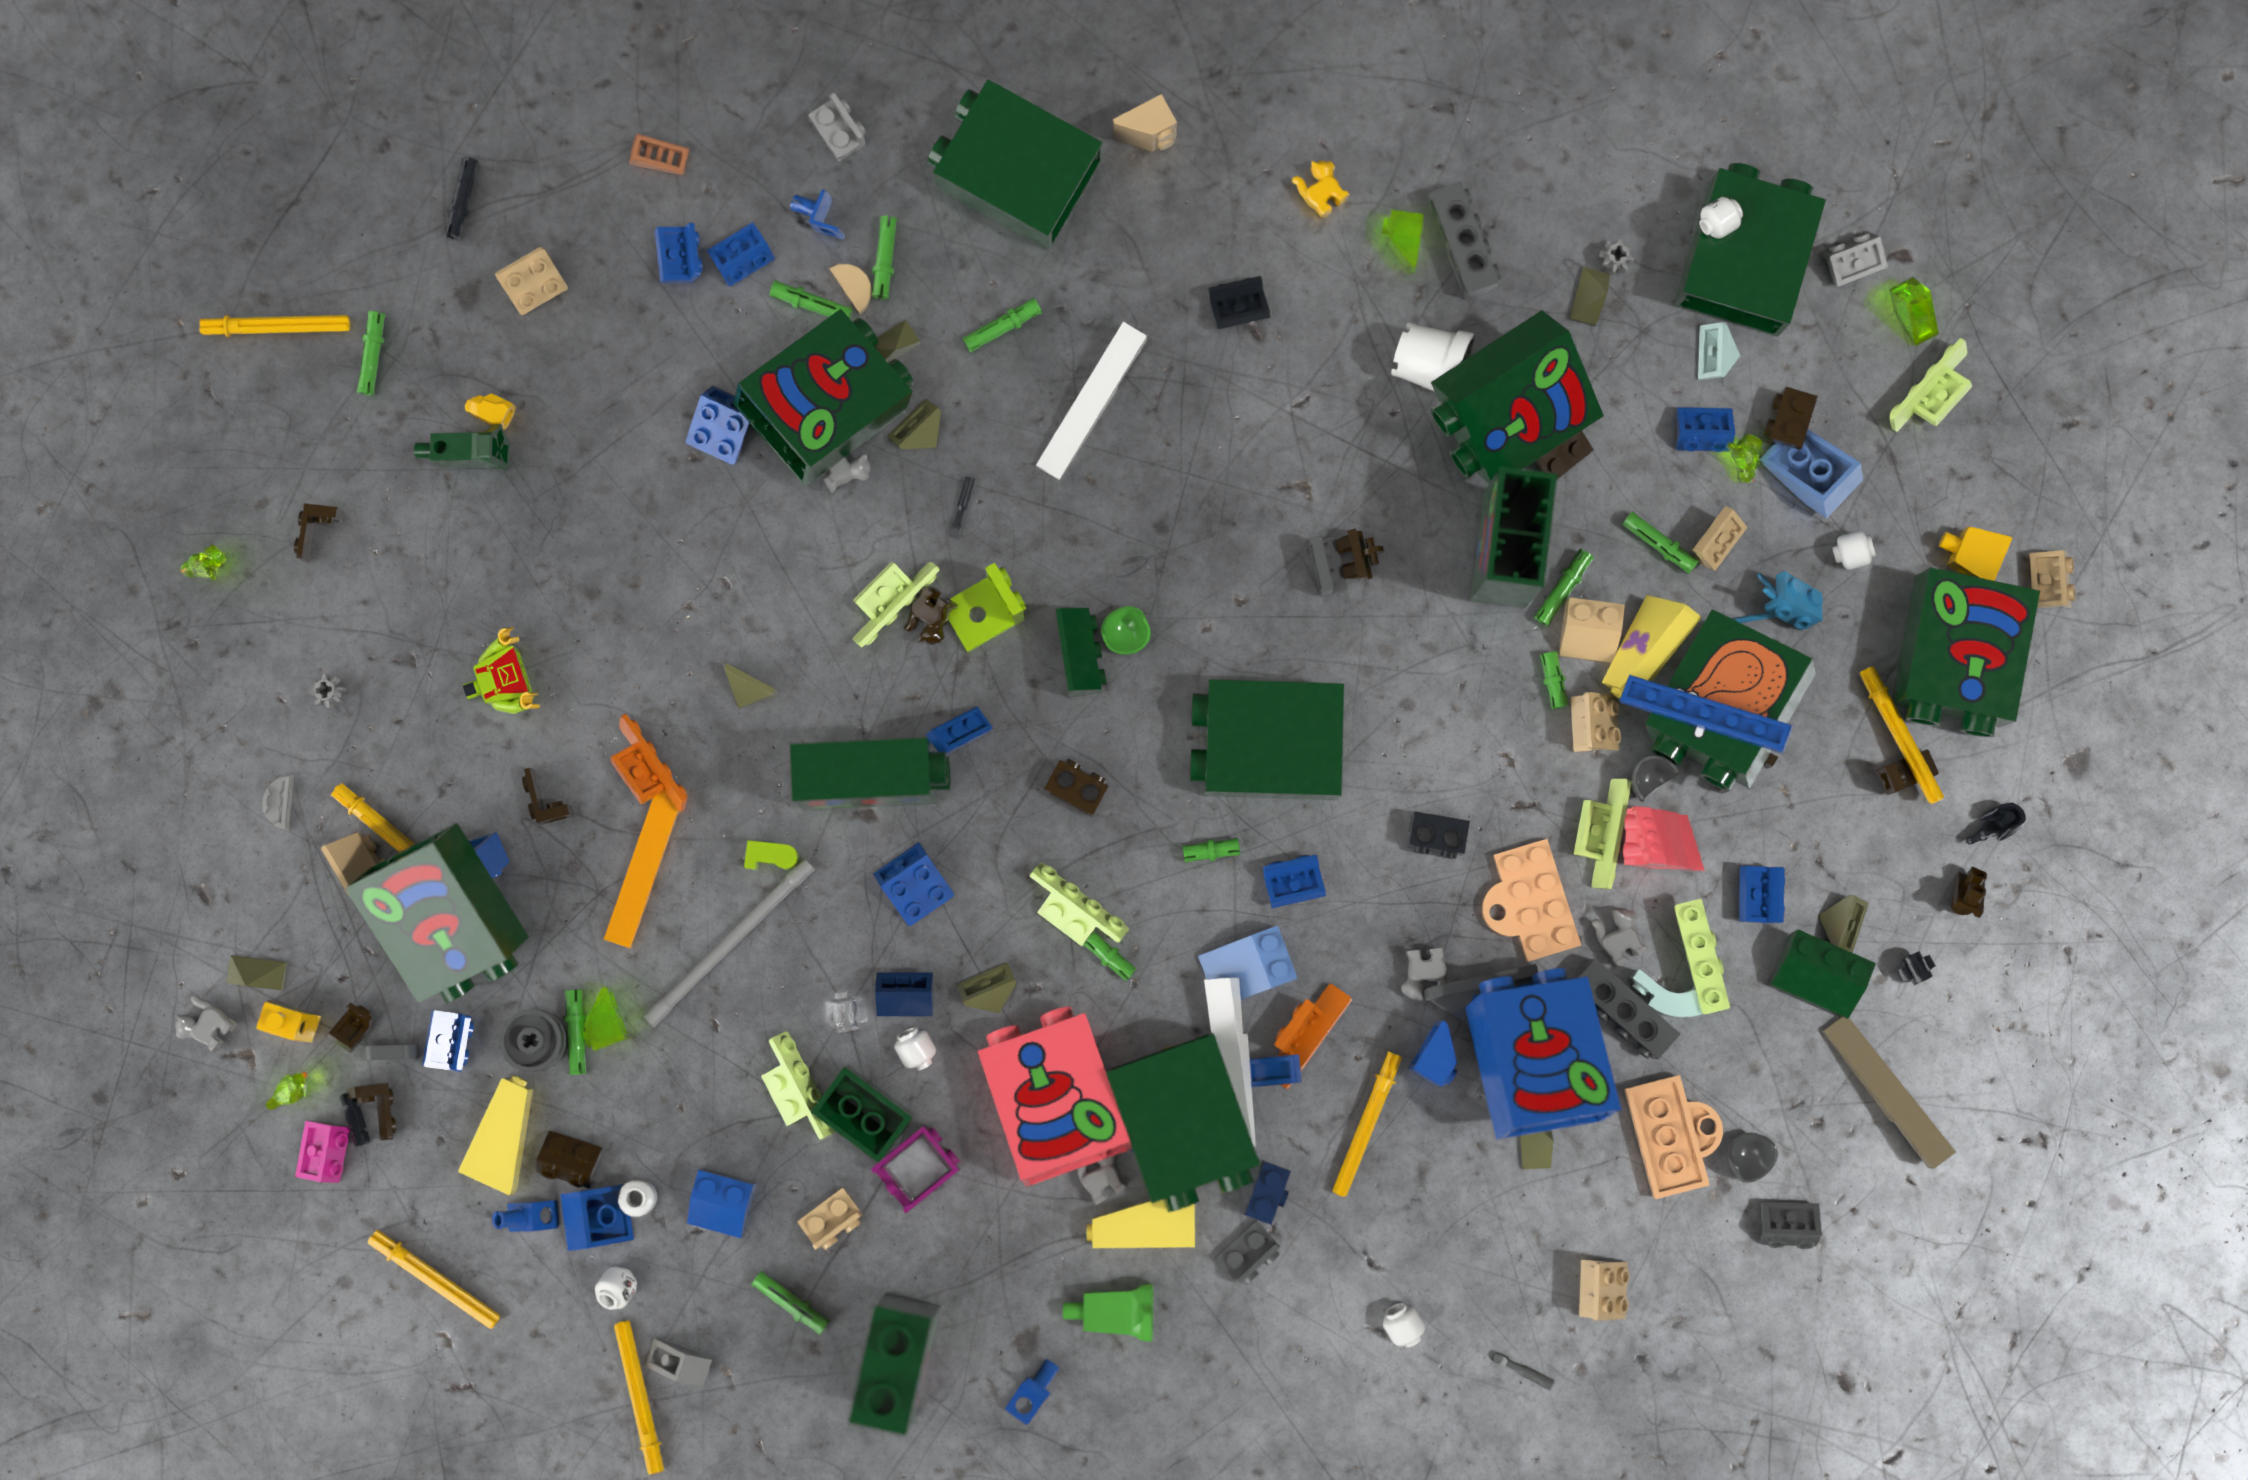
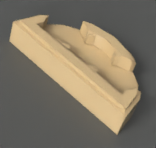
[829,264,872,315]

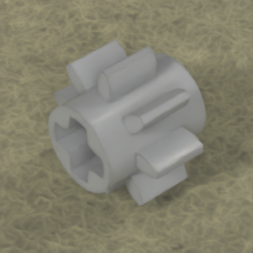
[1599,239,1635,275]
[308,674,346,709]

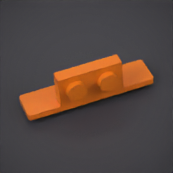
[610,713,688,812]
[1274,984,1352,1089]

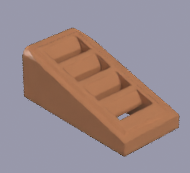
[628,133,689,176]

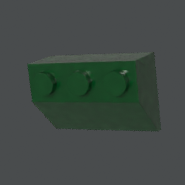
[1055,608,1107,698]
[1769,929,1876,1019]
[810,1065,916,1163]

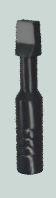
[949,476,976,538]

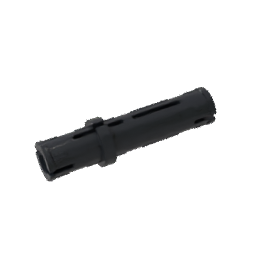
[443,157,479,240]

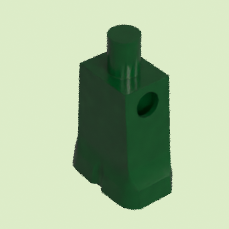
[414,424,510,471]

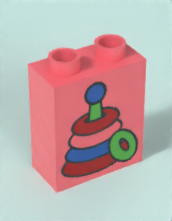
[978,1006,1133,1187]

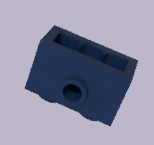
[875,972,934,1016]
[1244,1160,1291,1225]

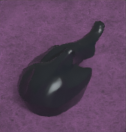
[1966,802,2026,845]

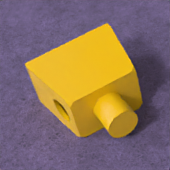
[1939,527,2013,581]
[256,1000,321,1043]

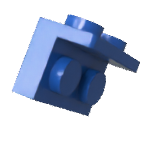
[706,222,775,286]
[1676,407,1735,452]

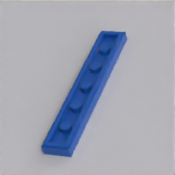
[1620,675,1793,754]

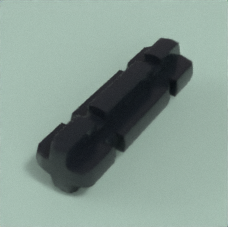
[340,1093,370,1147]

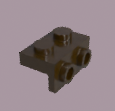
[1764,386,1818,450]
[1535,431,1594,479]
[536,1131,602,1188]

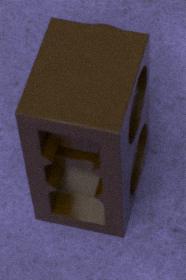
[1044,759,1109,817]

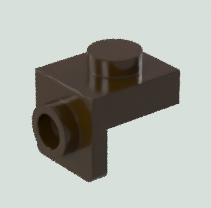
[328,1003,373,1053]

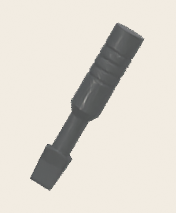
[1493,1351,1555,1390]

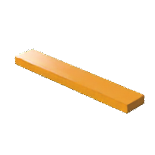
[604,790,687,948]

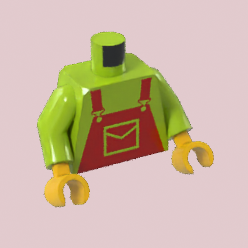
[463,627,540,714]

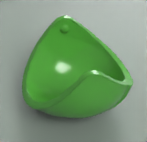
[1101,606,1151,655]

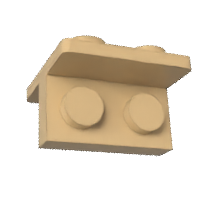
[495,247,568,315]
[1571,692,1621,753]
[1579,1259,1630,1321]

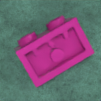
[295,1121,350,1183]

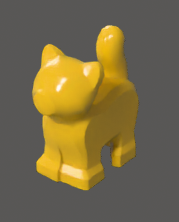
[1292,160,1349,219]

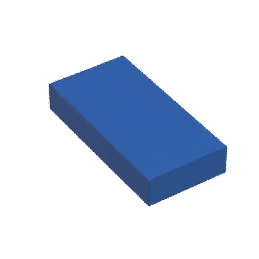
[1249,1054,1302,1087]

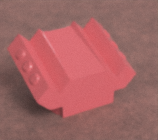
[1623,806,1705,872]

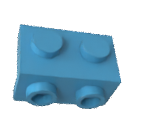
[1765,571,1823,630]

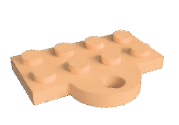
[1482,839,1581,962]
[1624,1075,1723,1199]

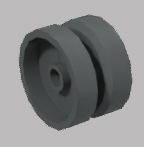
[500,1010,568,1071]

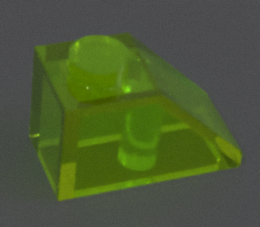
[1382,209,1424,274]
[1889,277,1939,346]
[583,986,630,1051]

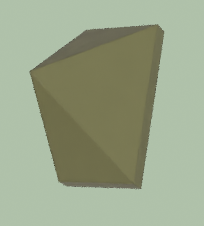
[1569,267,1610,327]
[875,319,921,362]
[887,398,941,449]
[724,663,779,708]
[1818,894,1869,953]
[226,955,287,990]
[956,962,1016,1013]
[1520,1131,1553,1169]

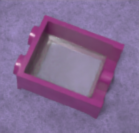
[871,1125,961,1213]

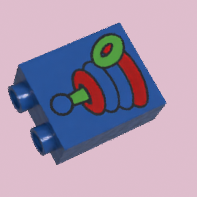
[1465,968,1621,1140]

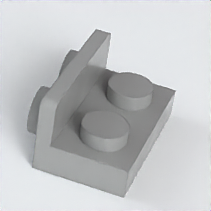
[808,93,866,162]
[1820,231,1888,287]

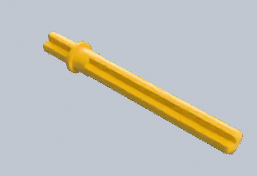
[199,315,351,337]
[1859,666,1944,804]
[331,783,415,852]
[1332,1051,1403,1197]
[368,1229,500,1329]
[614,1320,664,1475]

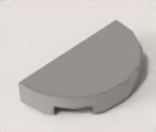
[261,775,294,830]

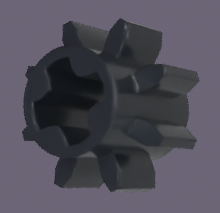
[1898,951,1936,985]

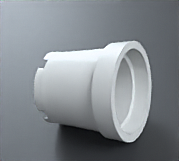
[1391,322,1475,391]

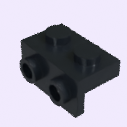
[1208,276,1270,330]

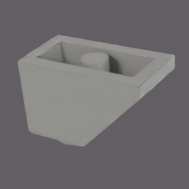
[645,1338,712,1387]

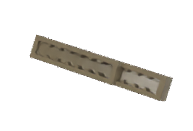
[1822,1017,1956,1169]

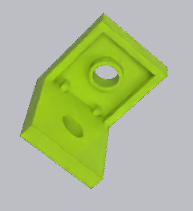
[948,562,1026,653]

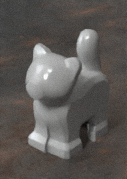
[820,454,871,494]
[1592,908,1648,967]
[1401,948,1447,1001]
[175,994,238,1052]
[1077,1155,1128,1205]

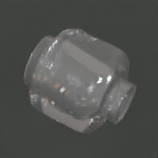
[826,991,865,1033]

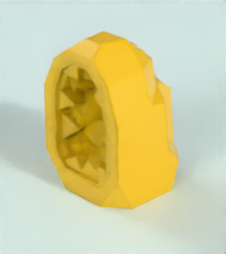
[465,393,516,431]

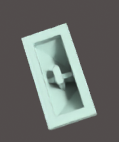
[1698,322,1740,380]

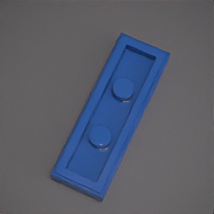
[926,707,993,755]

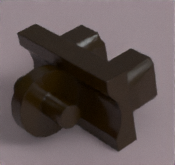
[1336,529,1384,581]
[1951,867,1987,918]

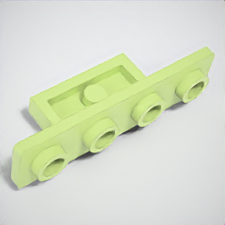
[1889,338,1972,432]
[852,561,940,647]
[1574,779,1631,889]
[1030,863,1129,946]
[1674,899,1730,1014]
[761,1031,836,1140]

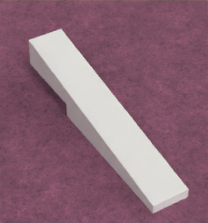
[1036,322,1147,481]
[1204,978,1256,1147]

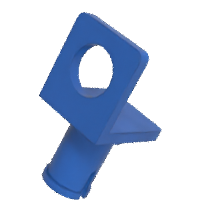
[790,189,845,240]
[492,1200,559,1232]
[1005,1359,1060,1425]

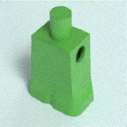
[1063,1283,1154,1342]

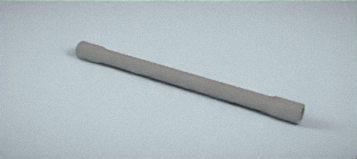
[643,858,816,1027]

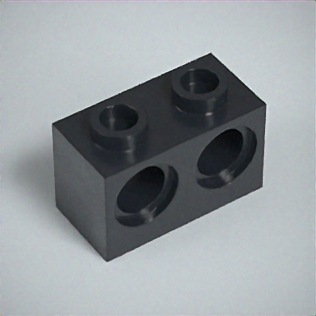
[1407,811,1470,859]

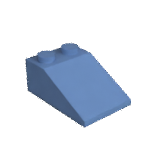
[1760,429,1863,518]
[1198,925,1298,1000]

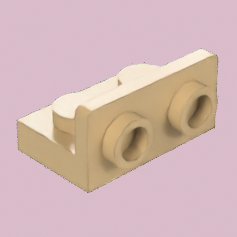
[1693,506,1748,571]
[2030,550,2076,609]
[797,1187,864,1251]

